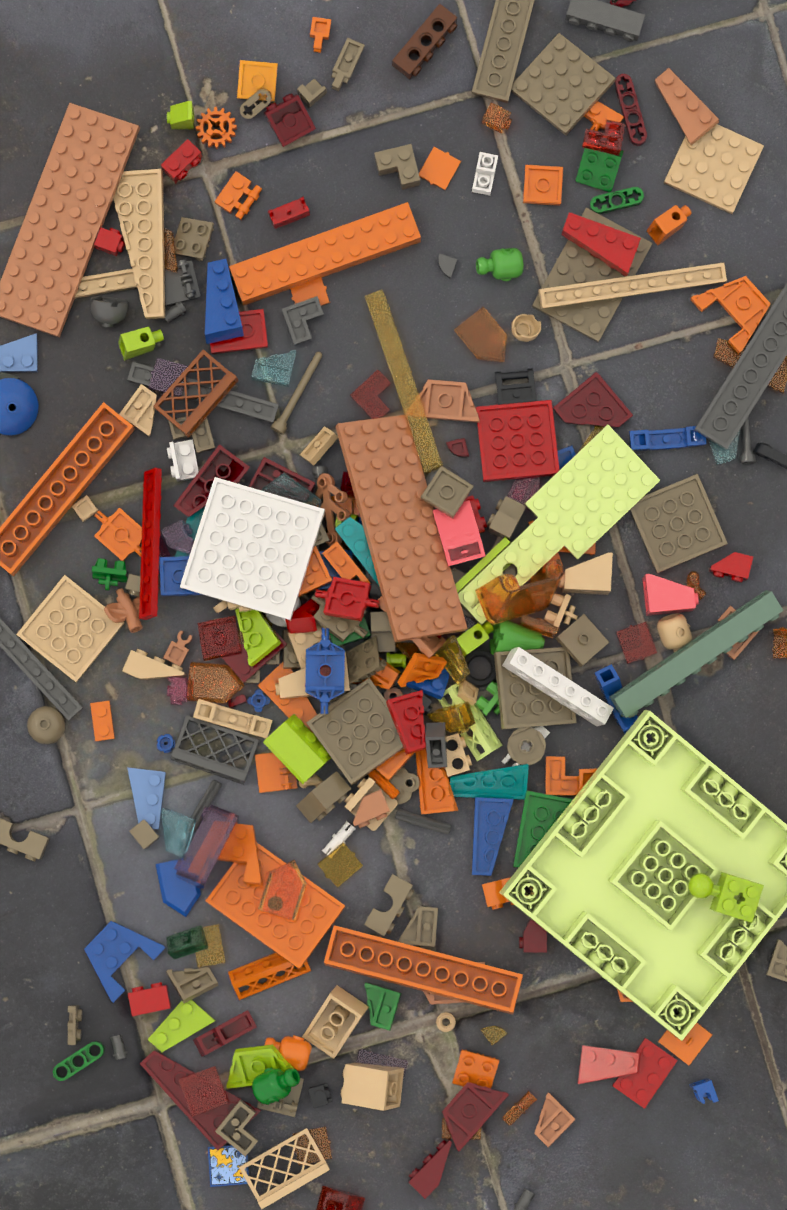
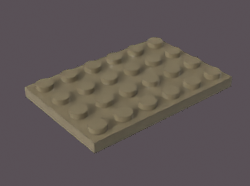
[532,208,653,343]

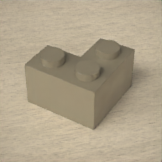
[374,144,420,190]
[487,496,526,540]
[370,612,399,654]
[296,771,351,823]
[215,1099,258,1157]

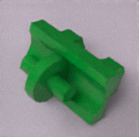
[92,558,128,591]

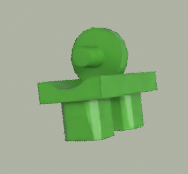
[475,681,500,717]

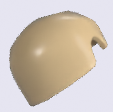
[511,314,541,342]

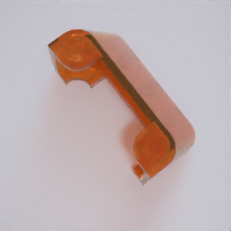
[475,559,564,624]

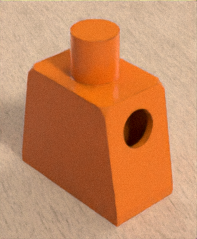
[646,205,691,246]

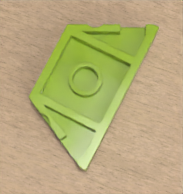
[226,1044,294,1089]

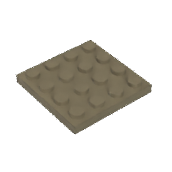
[511,33,616,135]
[630,474,728,574]
[494,647,577,730]
[306,678,404,786]

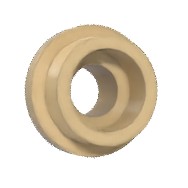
[436,1012,456,1032]

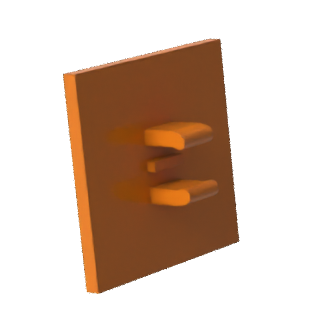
[658,1023,712,1066]

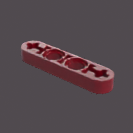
[615,74,647,146]

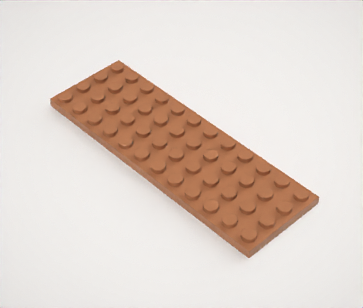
[0,103,140,338]
[335,414,468,642]

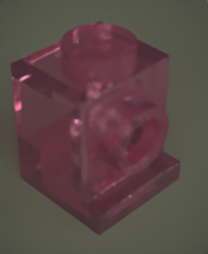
[167,677,188,705]

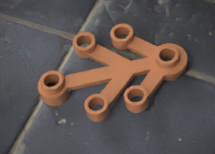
[306,473,350,546]

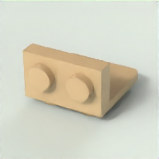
[344,777,398,831]

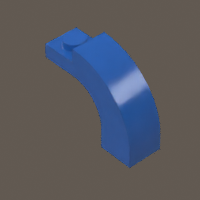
[595,664,638,734]

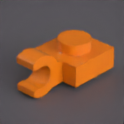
[310,17,331,53]

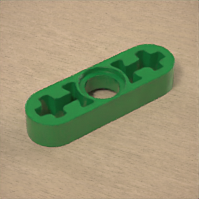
[590,187,644,214]

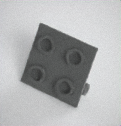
[165,260,201,306]

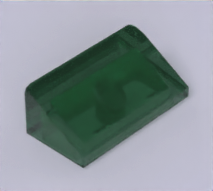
[166,925,208,959]

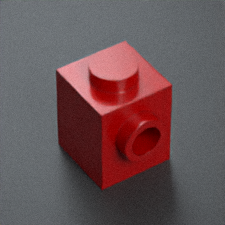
[94,227,125,256]

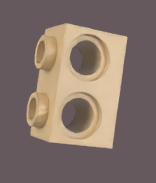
[445,733,472,777]

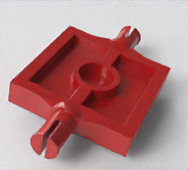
[315,577,380,621]

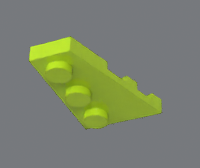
[235,608,281,667]

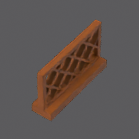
[153,349,239,438]

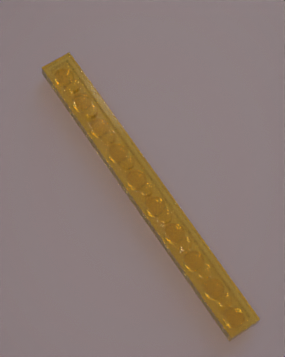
[365,290,443,473]

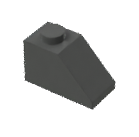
[425,722,447,768]

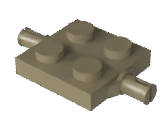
[311,594,368,642]

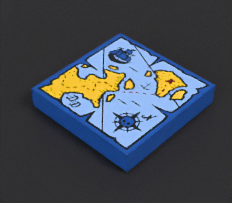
[208,1145,249,1187]

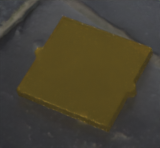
[318,843,363,887]

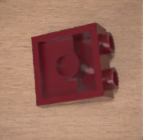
[263,93,316,147]

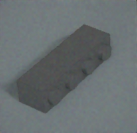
[565,0,645,42]

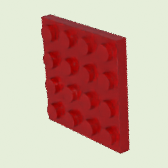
[476,400,559,482]

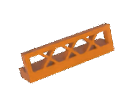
[228,953,311,1000]

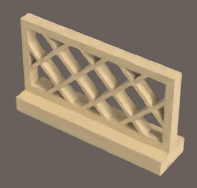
[239,1128,330,1209]

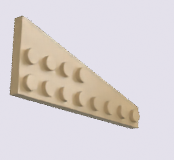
[113,169,165,319]

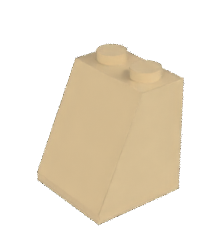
[559,553,613,595]
[341,1063,404,1111]

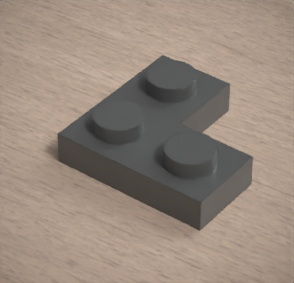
[282,296,324,345]

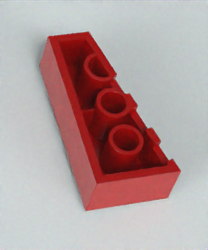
[561,212,641,277]

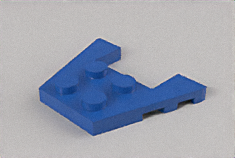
[84,921,166,1003]

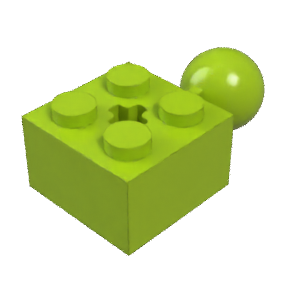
[688,872,764,923]

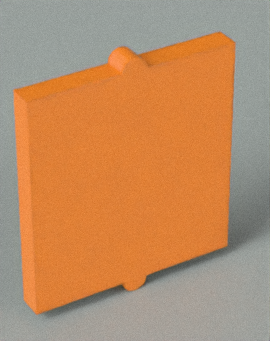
[419,147,461,190]
[290,278,330,306]

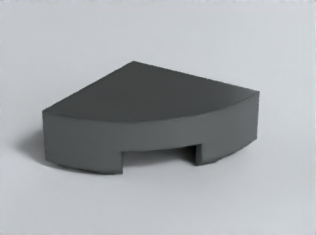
[438,253,457,278]

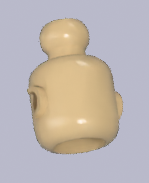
[657,613,692,652]

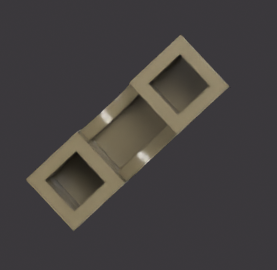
[0,818,50,862]
[364,874,414,936]

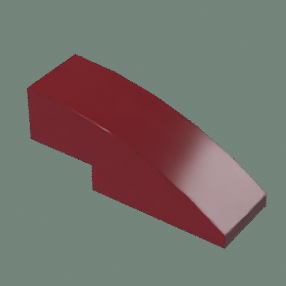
[193,1010,257,1057]

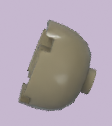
[27,706,66,745]

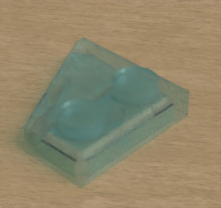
[161,808,196,857]

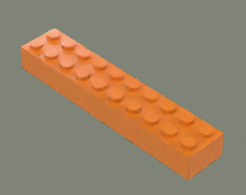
[229,202,421,306]
[0,402,135,577]
[324,925,523,1015]

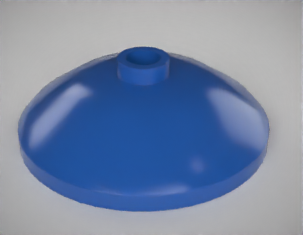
[0,378,39,435]

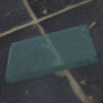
[262,473,322,506]

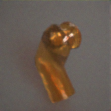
[687,571,706,600]

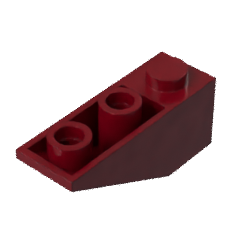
[408,1139,452,1199]

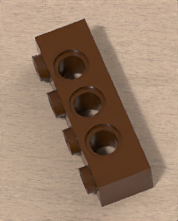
[392,4,458,80]

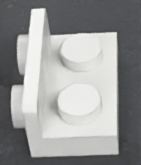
[167,439,199,482]

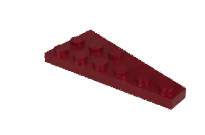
[140,1050,262,1150]

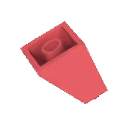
[642,574,699,616]

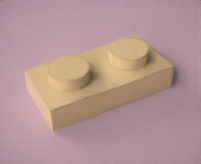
[300,426,338,466]

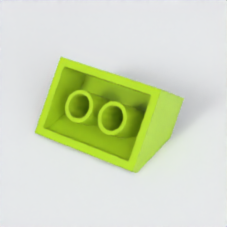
[263,714,331,784]

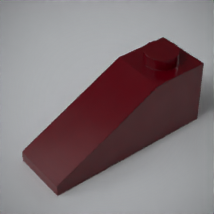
[519,918,547,953]

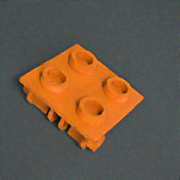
[255,753,298,793]
[452,1049,499,1088]

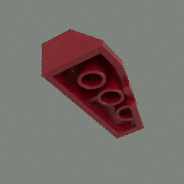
[173,444,250,517]

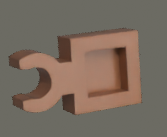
[163,631,192,667]

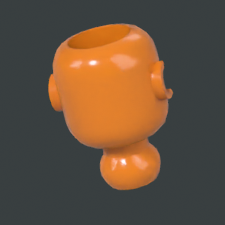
[265,1035,312,1071]

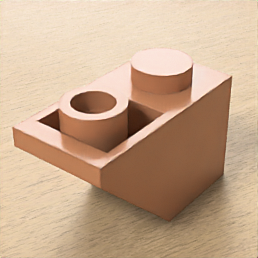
[353,790,390,829]

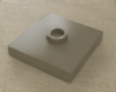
[420,466,474,519]
[555,614,609,667]

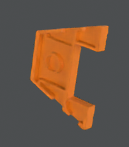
[691,276,771,354]
[187,821,262,885]

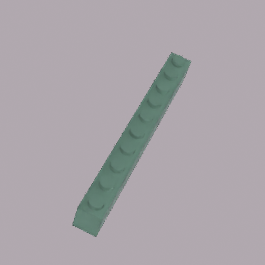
[610,590,784,718]

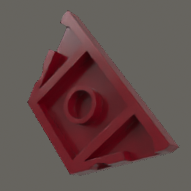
[442,1082,509,1152]

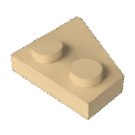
[119,384,157,437]

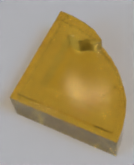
[480,1026,508,1046]

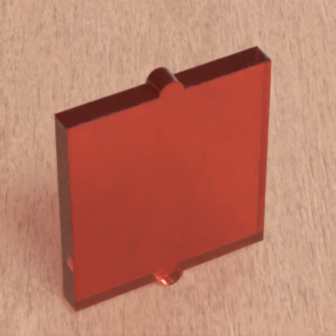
[616,622,657,664]

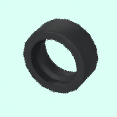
[462,649,496,687]

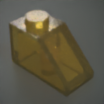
[428,702,475,734]

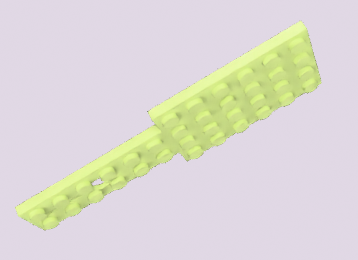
[458,425,660,625]

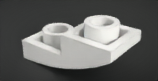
[472,152,498,196]

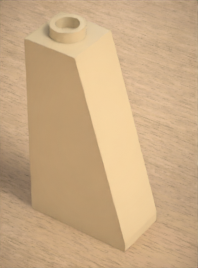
[275,652,350,699]

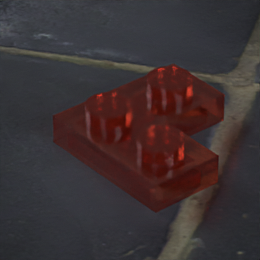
[582,120,625,156]
[350,370,391,419]

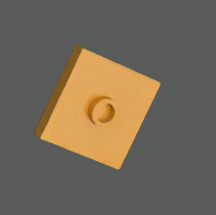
[237,60,278,102]

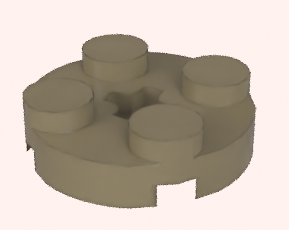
[507,727,546,766]

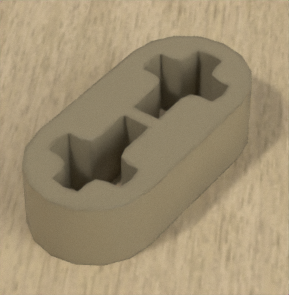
[240,89,272,119]

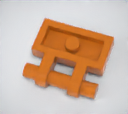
[214,171,262,220]

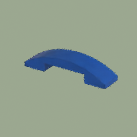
[629,426,707,451]

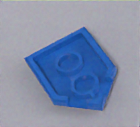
[155,856,201,917]

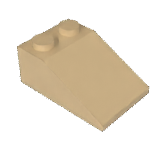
[302,985,369,1059]

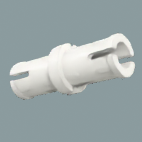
[322,821,356,858]

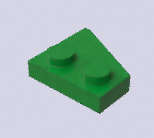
[364,982,402,1031]

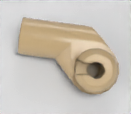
[298,774,323,788]

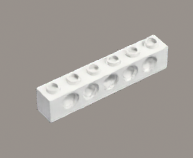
[502,647,614,726]

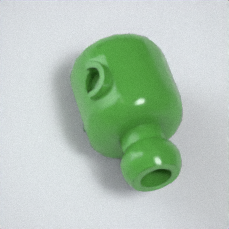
[476,248,524,281]

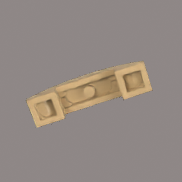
[193,699,272,738]

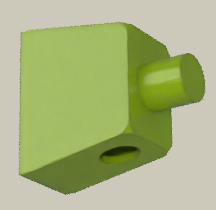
[118,327,164,361]
[448,621,494,661]

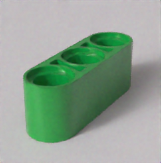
[53,1041,105,1081]

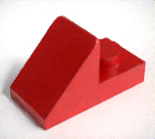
[285,599,320,634]

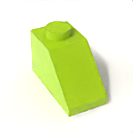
[167,101,194,129]

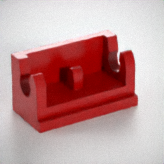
[268,197,310,229]

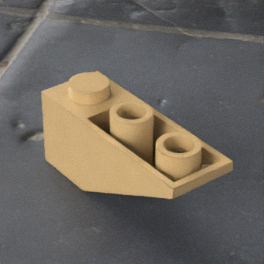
[122,649,185,680]

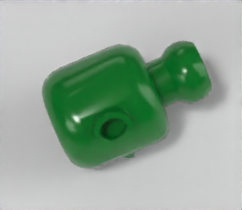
[252,1068,300,1105]

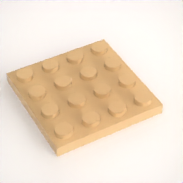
[664,124,764,214]
[16,575,125,683]

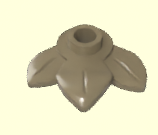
[389,766,420,804]

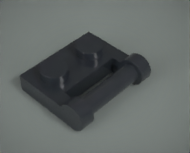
[495,368,537,405]

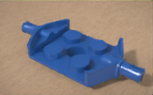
[305,628,345,714]

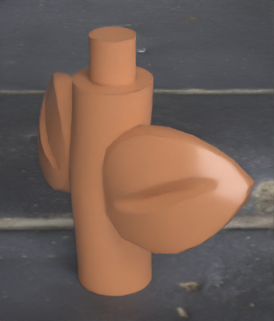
[104,588,143,633]

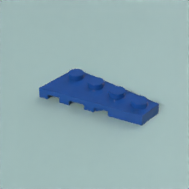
[472,797,514,876]

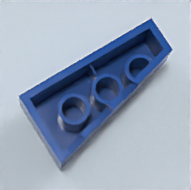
[205,259,244,344]

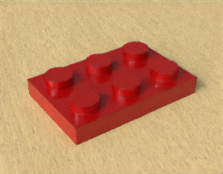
[210,309,268,354]
[612,1038,678,1109]

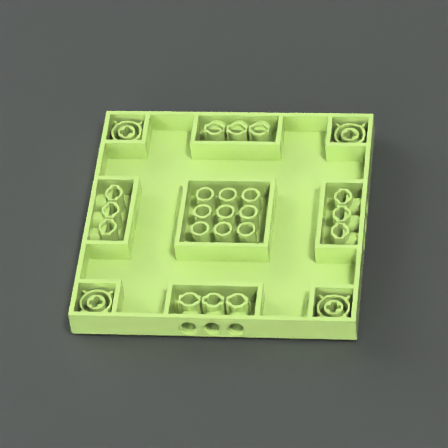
[499,710,787,1041]

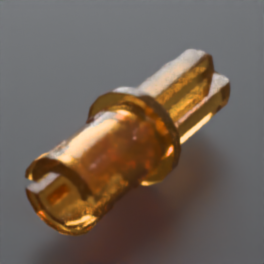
[502,1091,537,1126]

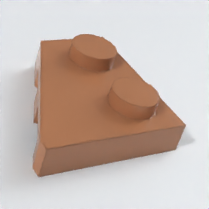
[534,1093,576,1148]

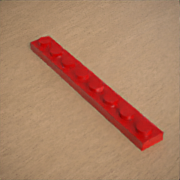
[139,468,162,620]

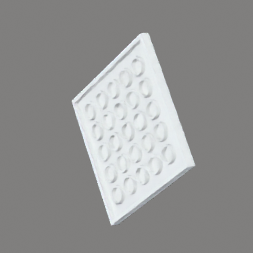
[180,477,325,621]

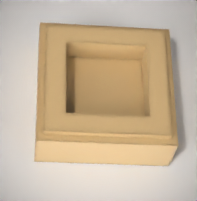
[72,495,98,522]
[457,679,479,706]

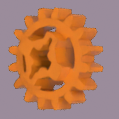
[196,107,237,149]

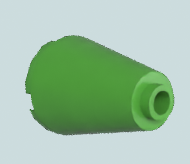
[490,618,545,655]

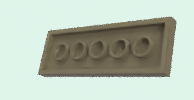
[471,0,535,103]

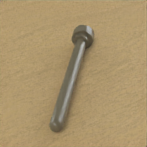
[270,352,322,435]

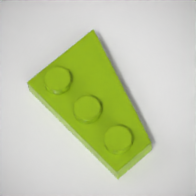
[148,1000,216,1052]

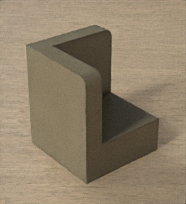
[297,79,327,107]
[129,820,160,849]

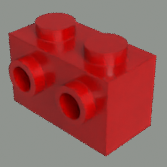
[161,139,202,184]
[128,982,172,1016]

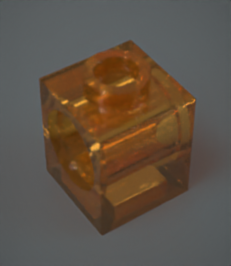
[482,102,512,134]

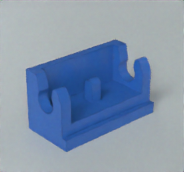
[689,1078,719,1104]

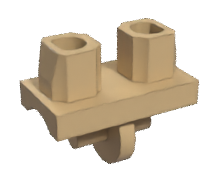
[544,594,578,629]

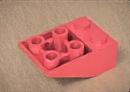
[432,500,486,566]

